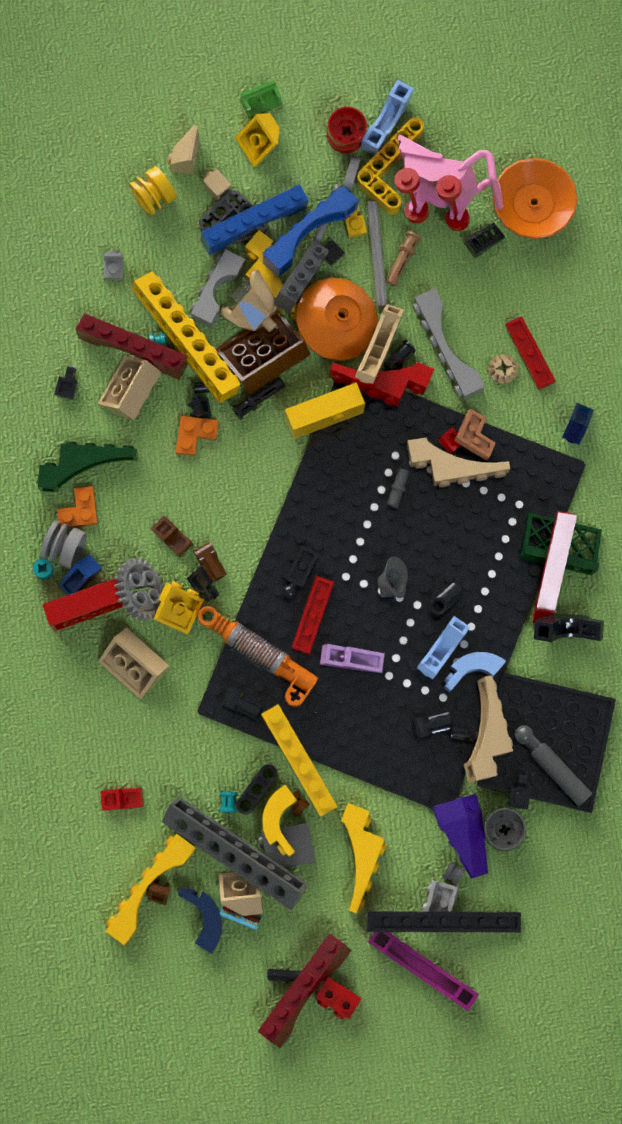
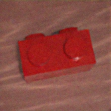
[315,977,362,1020]

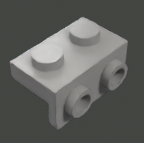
[422,880,460,911]

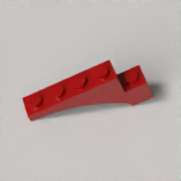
[329,362,435,407]

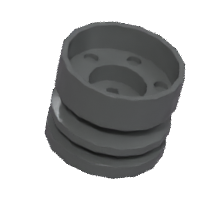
[484,808,526,852]

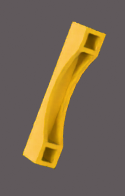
[261,704,337,817]
[105,834,196,945]

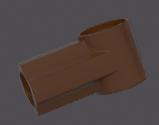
[193,542,227,582]

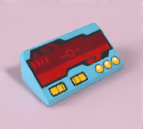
[220,906,262,930]

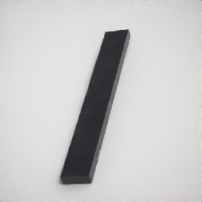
[365,911,521,932]

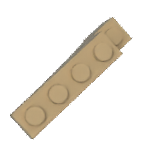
[355,304,404,384]
[407,437,510,487]
[464,675,513,783]

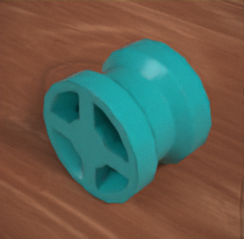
[150,333,167,347]
[33,559,54,580]

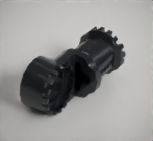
[383,339,416,371]

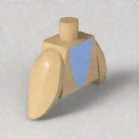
[220,270,277,333]

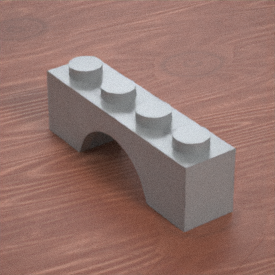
[190,249,246,329]

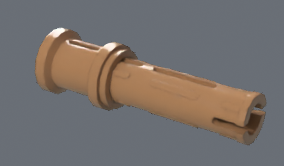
[385,231,422,287]

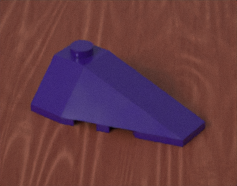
[432,794,488,879]

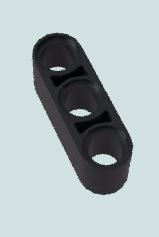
[237,764,277,815]

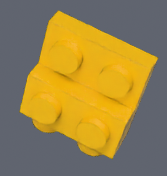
[153,581,204,635]

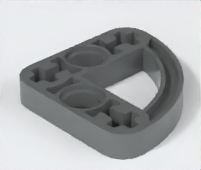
[199,190,268,244]

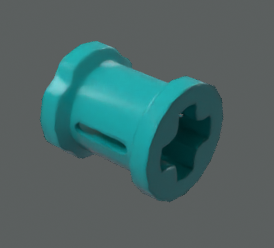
[219,792,237,813]

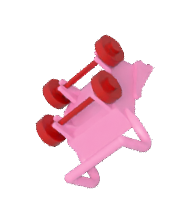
[394,135,503,231]

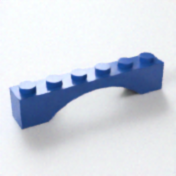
[200,184,309,256]
[263,186,359,278]

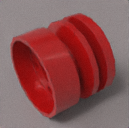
[327,107,367,154]

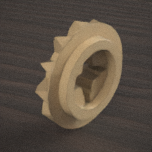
[488,354,518,384]

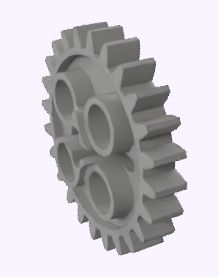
[114,558,165,621]

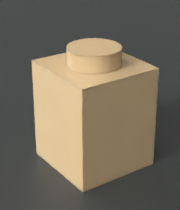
[203,169,232,202]

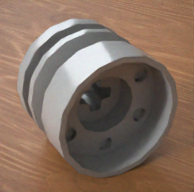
[40,520,87,569]

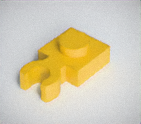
[345,206,367,238]

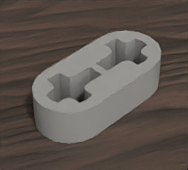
[343,156,361,192]

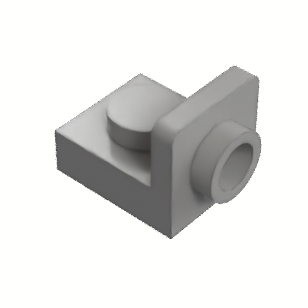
[103,251,124,280]

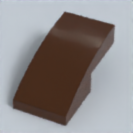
[151,516,193,558]

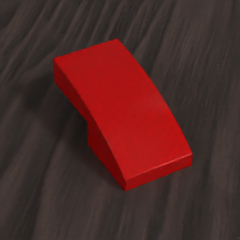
[100,787,144,811]

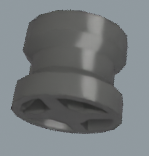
[442,861,465,886]

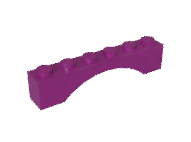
[368,932,479,1011]

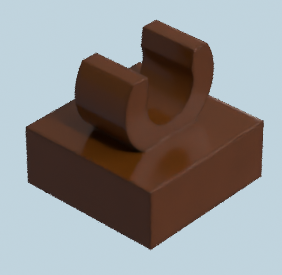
[147,879,170,906]

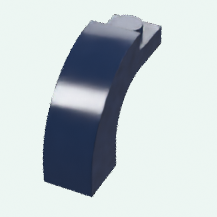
[178,887,222,954]

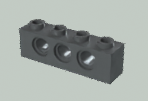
[274,241,330,313]

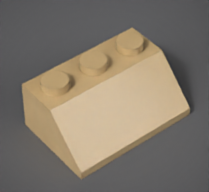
[97,356,161,420]
[98,628,169,700]

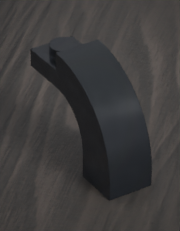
[534,614,604,642]

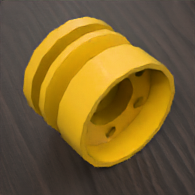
[129,166,178,216]

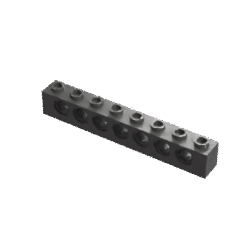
[162,797,308,910]

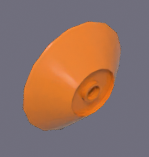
[492,158,578,239]
[296,277,378,361]

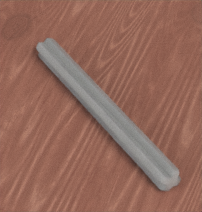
[368,201,387,308]

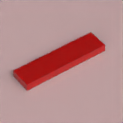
[505,316,556,391]
[291,576,334,655]

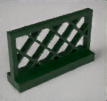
[519,512,602,576]

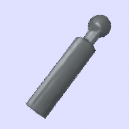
[515,725,593,807]

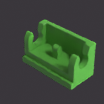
[240,80,282,119]

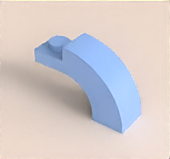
[444,652,506,693]

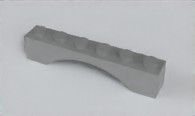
[413,288,485,401]

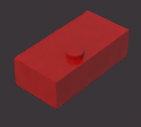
[42,579,123,632]

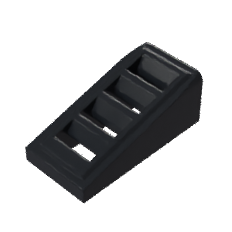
[464,223,505,258]

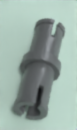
[386,468,410,508]

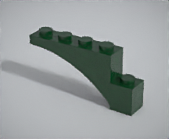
[38,441,138,492]

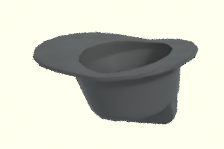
[377,556,408,598]

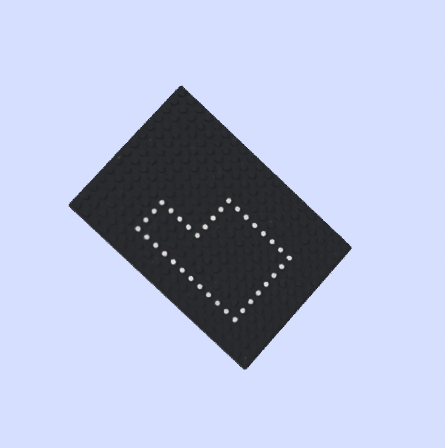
[198,381,586,809]

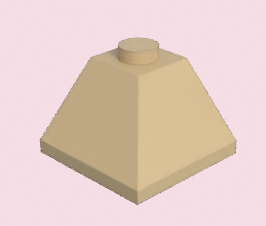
[168,125,200,175]
[219,872,263,916]

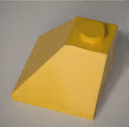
[235,113,280,167]

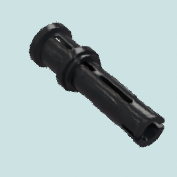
[231,377,286,420]

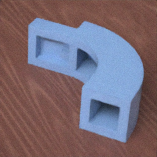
[417,616,470,679]

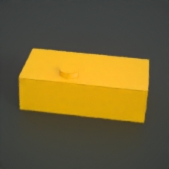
[285,382,365,440]

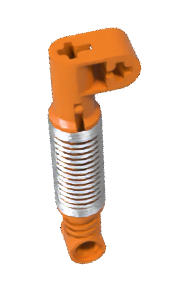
[198,606,319,707]

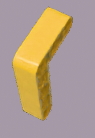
[357,117,424,215]

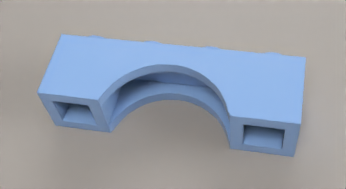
[361,80,414,156]

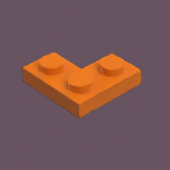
[176,416,219,456]
[57,486,98,528]

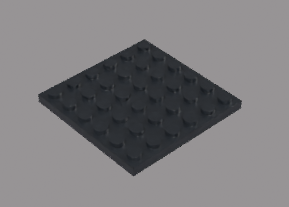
[477,672,616,813]

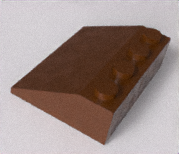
[216,309,310,395]

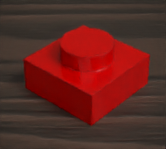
[438,427,460,454]

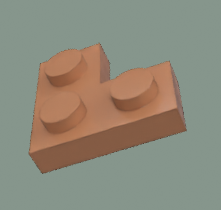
[455,409,496,460]

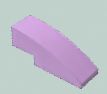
[320,644,384,673]

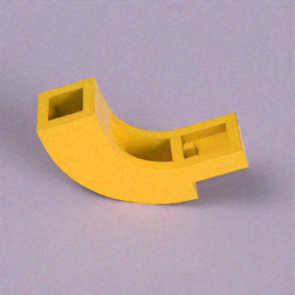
[263,785,297,857]

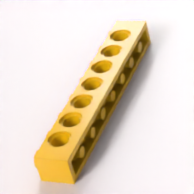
[132,271,241,404]

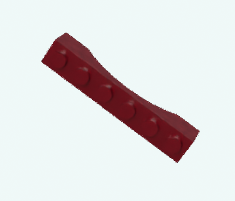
[76,313,188,380]
[257,933,352,1048]

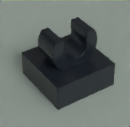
[188,396,212,418]

